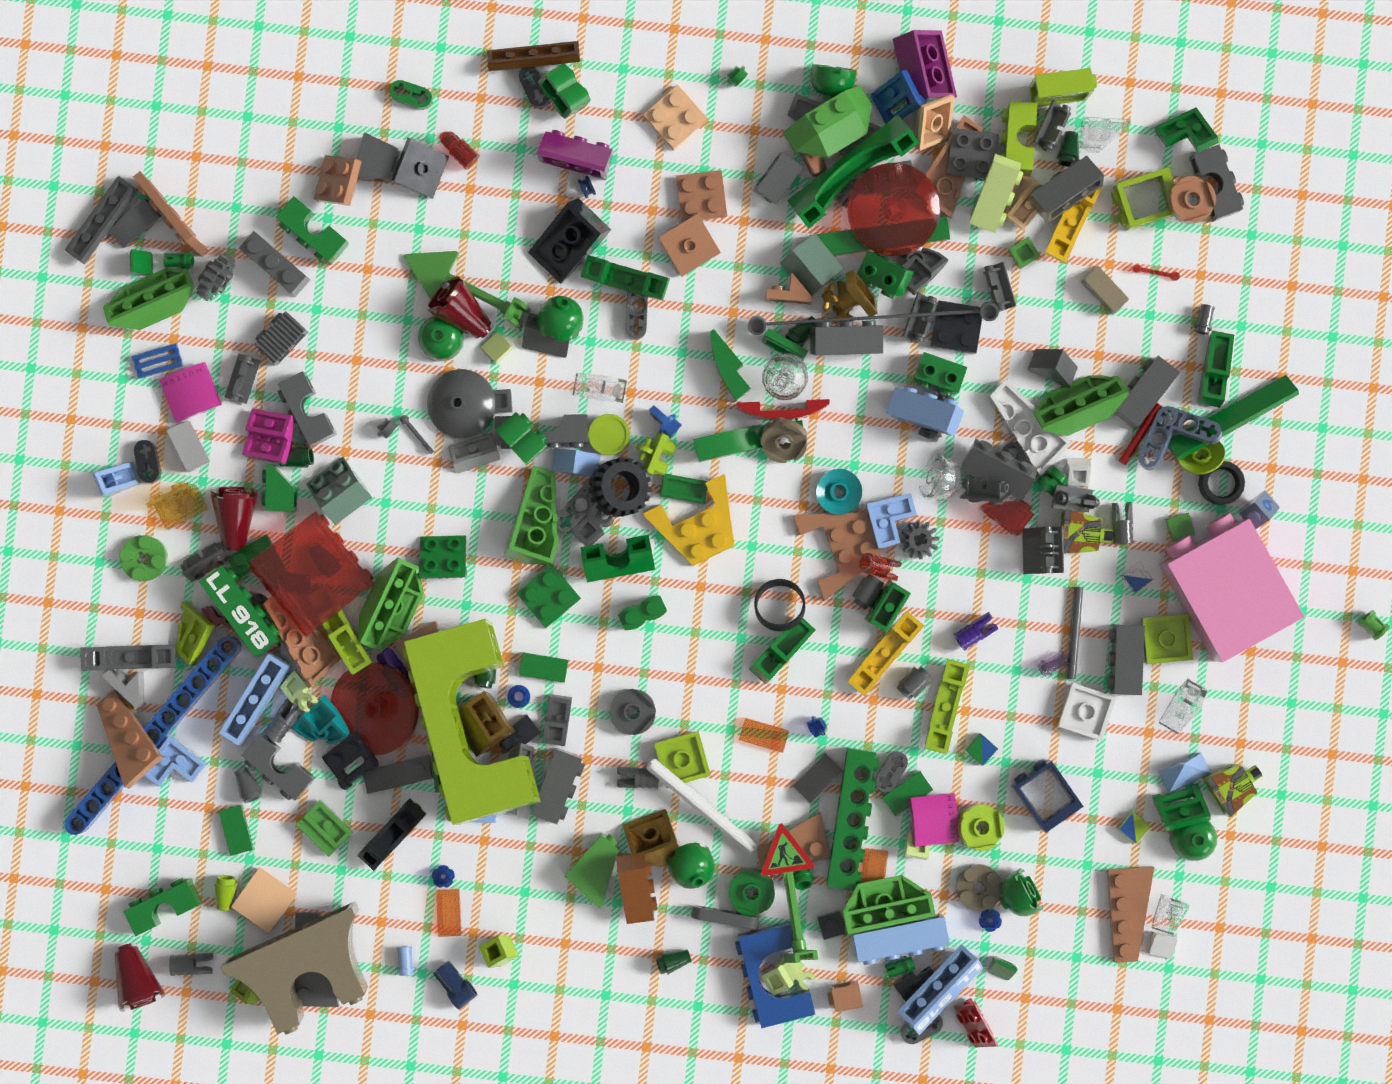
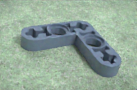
[1138,406,1222,471]

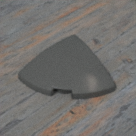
[884,247,948,296]

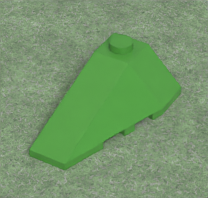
[503,465,559,565]

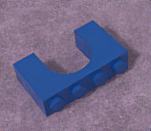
[735,921,816,1029]

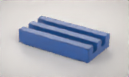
[131,343,184,379]

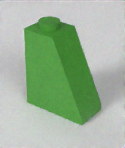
[564,833,620,907]

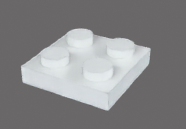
[1057,682,1117,741]

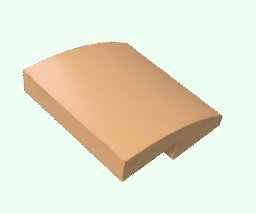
[1004,176,1041,230]
[231,867,297,935]

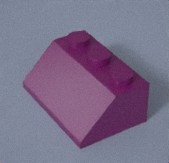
[892,30,957,105]
[537,130,613,180]

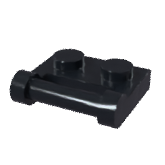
[321,731,379,790]

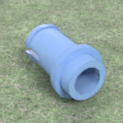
[397,946,415,976]

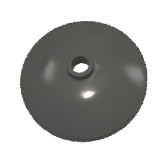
[427,369,496,438]

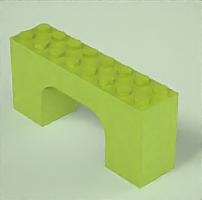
[402,618,541,825]

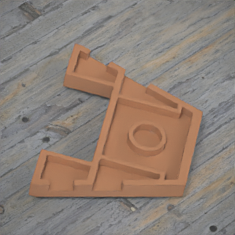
[793,512,882,600]

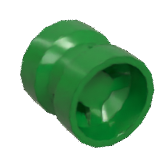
[1036,464,1069,497]

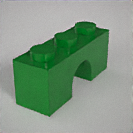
[276,196,350,264]
[580,534,655,583]
[123,877,203,937]

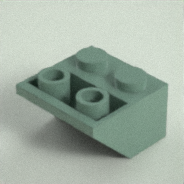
[306,457,372,525]

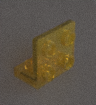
[146,481,209,530]

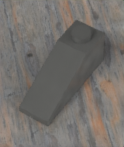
[363,754,433,794]

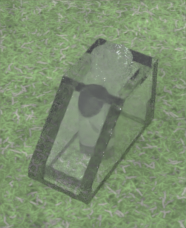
[1080,117,1131,153]
[572,373,627,403]
[1159,678,1207,734]

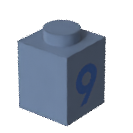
[1239,490,1280,529]

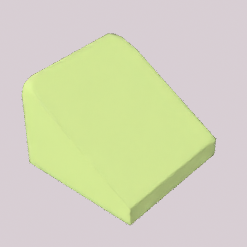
[481,331,513,364]

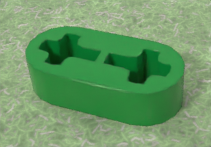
[389,80,433,110]

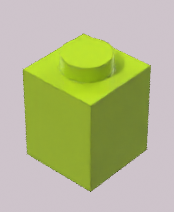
[479,935,519,968]

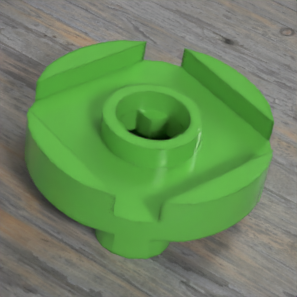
[119,535,168,581]

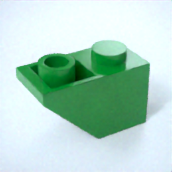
[261,464,297,512]

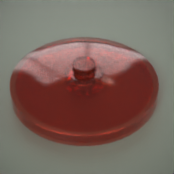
[847,163,940,256]
[330,662,419,755]

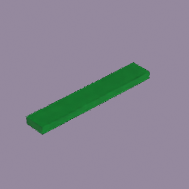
[810,216,950,256]
[1168,375,1299,461]

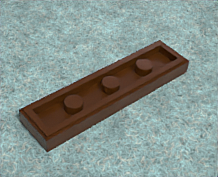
[487,41,580,71]

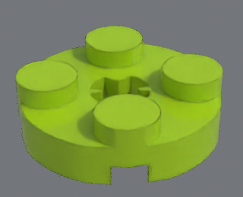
[958,804,1004,851]

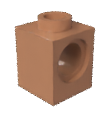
[827,981,863,1012]

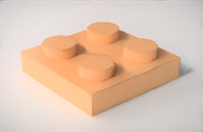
[643,84,708,150]

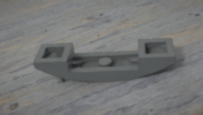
[80,644,176,671]

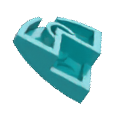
[291,695,350,744]

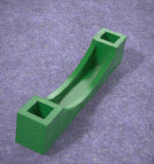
[787,115,919,229]

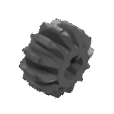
[900,520,939,560]

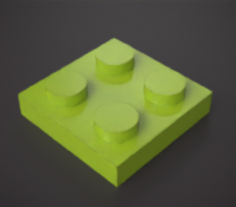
[1141,614,1193,664]
[654,730,711,788]

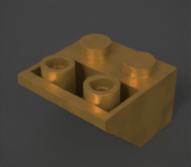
[459,691,515,758]

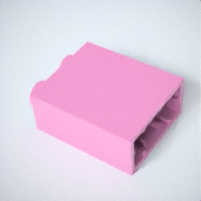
[1159,513,1304,663]

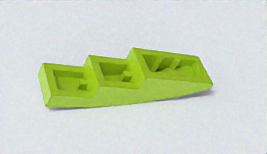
[307,584,373,675]

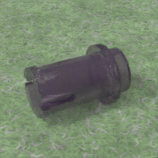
[1037,651,1069,677]

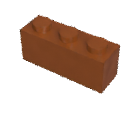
[616,853,658,924]

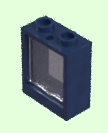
[1011,759,1084,833]

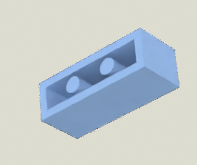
[886,386,964,437]

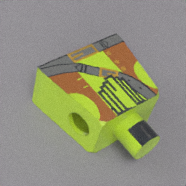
[1060,509,1114,554]
[1202,764,1263,817]

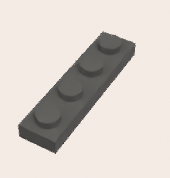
[64,176,139,265]

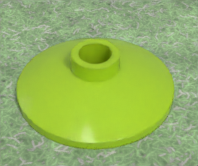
[1179,441,1225,474]

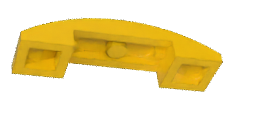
[1044,186,1103,264]
[847,611,925,696]

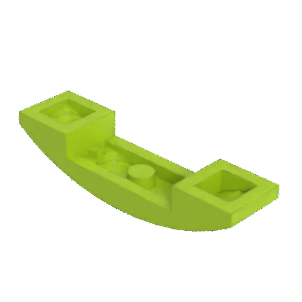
[924,659,970,755]

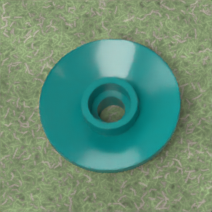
[816,469,862,515]

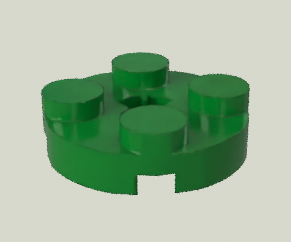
[729,868,775,916]

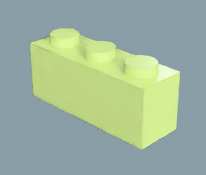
[969,154,1023,233]

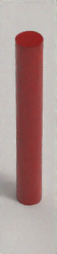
[1118,403,1162,466]

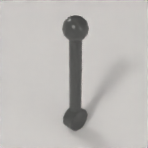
[400,415,434,454]

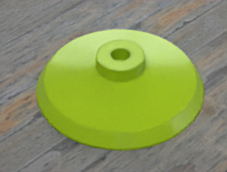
[588,414,630,455]

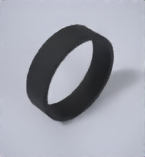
[754,579,806,631]

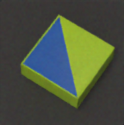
[1117,811,1151,844]

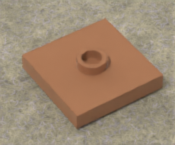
[658,213,721,277]

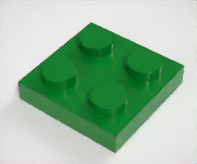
[516,564,582,628]

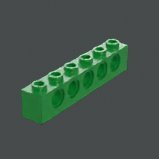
[826,747,879,891]

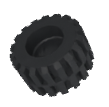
[589,457,652,517]

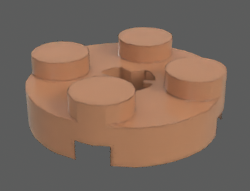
[1168,176,1216,224]

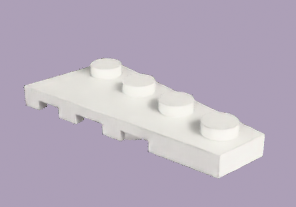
[989,379,1072,477]

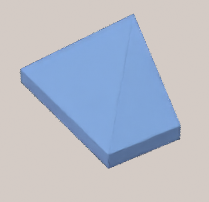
[1159,752,1211,793]

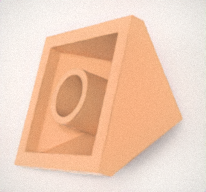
[914,95,954,151]

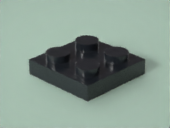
[930,300,982,354]

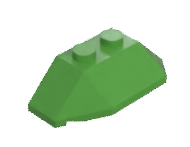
[782,86,872,158]
[103,268,194,330]
[1033,375,1129,436]
[358,557,424,651]
[842,875,936,935]

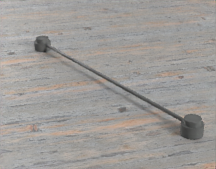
[748,301,999,335]

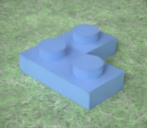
[865,493,917,550]
[144,736,207,787]

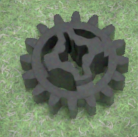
[196,253,235,301]

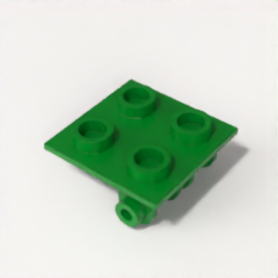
[419,535,467,579]

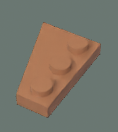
[757,812,830,869]

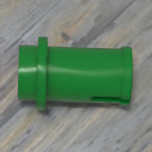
[163,252,195,270]
[885,956,916,979]

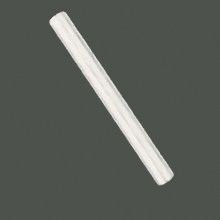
[646,759,757,854]

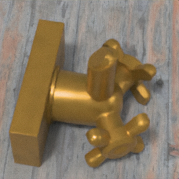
[821,269,878,323]

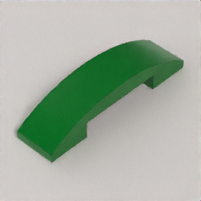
[580,255,670,301]

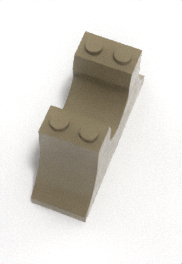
[221,901,368,1035]

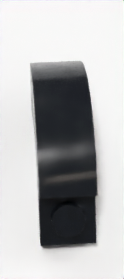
[357,798,426,871]

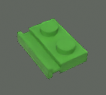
[296,800,353,857]

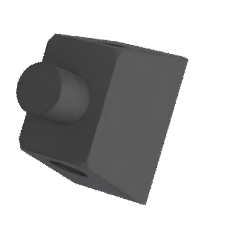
[356,133,400,183]

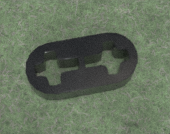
[519,67,550,109]
[134,440,161,483]

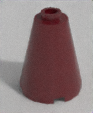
[427,276,491,339]
[211,486,258,551]
[114,943,165,1012]

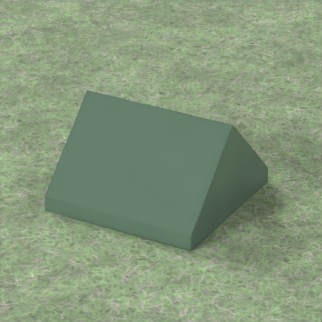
[780,233,844,296]

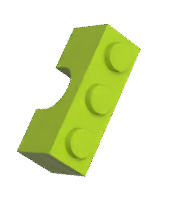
[1000,101,1038,177]

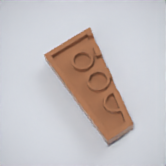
[261,589,341,689]

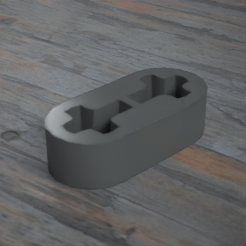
[875,751,908,792]
[901,1015,943,1044]

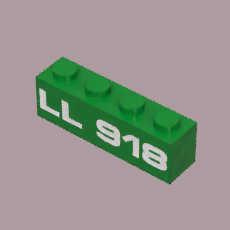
[199,565,281,658]

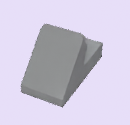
[102,669,145,708]

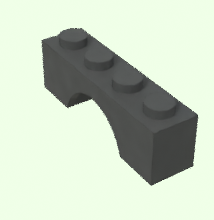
[495,414,589,449]

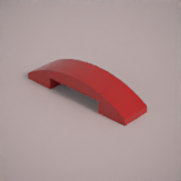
[736,399,830,421]

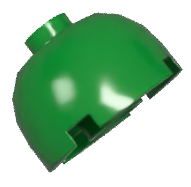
[810,64,857,100]
[537,296,584,342]
[418,316,464,361]
[1169,821,1218,861]
[667,842,715,889]
[1000,868,1043,917]

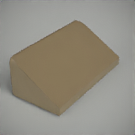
[1081,266,1129,315]

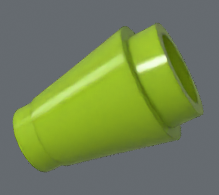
[214,875,238,911]

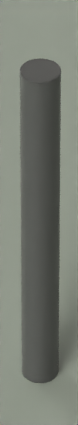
[1067,587,1083,679]

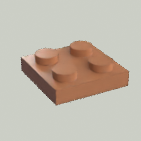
[313,155,362,206]
[676,170,727,221]

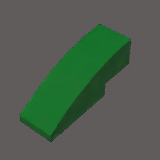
[710,329,751,402]
[1197,330,1235,408]
[693,424,763,463]
[749,618,816,684]

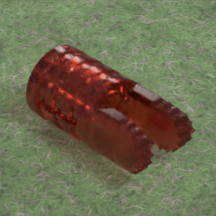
[439,131,480,170]
[859,553,902,582]

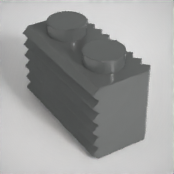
[254,311,308,366]

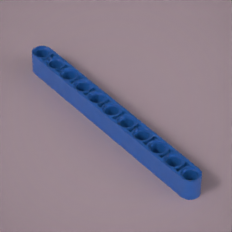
[64,636,242,835]

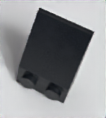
[528,198,612,284]

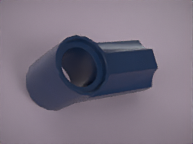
[433,960,478,1010]

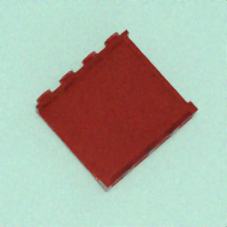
[247,511,374,638]

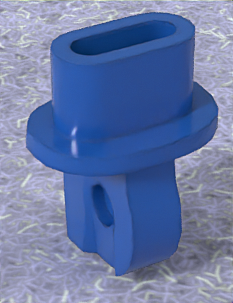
[649,405,682,438]

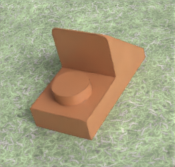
[765,273,813,305]

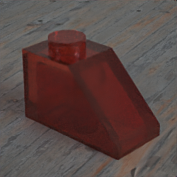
[978,500,1034,537]

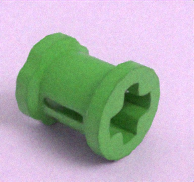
[1358,610,1390,640]

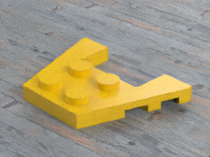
[643,474,735,566]

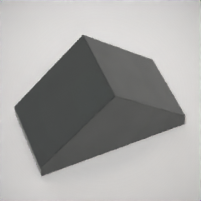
[1027,349,1078,388]

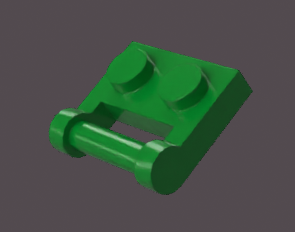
[1152,783,1211,832]

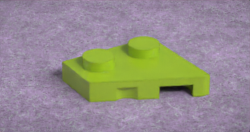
[176,601,215,665]

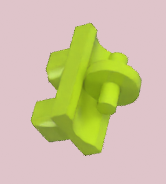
[636,433,677,475]

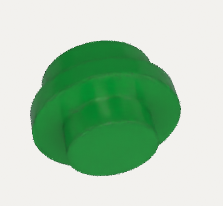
[727,65,748,87]
[793,870,814,890]

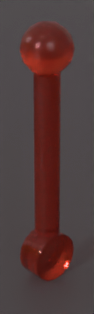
[1132,264,1180,281]

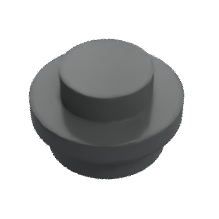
[377,417,398,439]

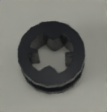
[1002,442,1023,461]

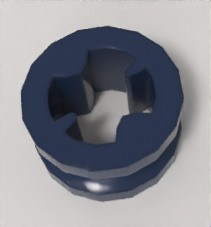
[577,175,596,199]

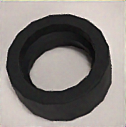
[1198,461,1245,505]

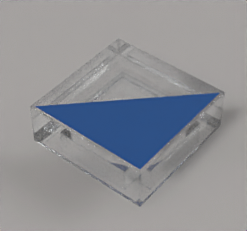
[1121,561,1154,593]

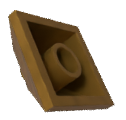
[623,809,680,867]

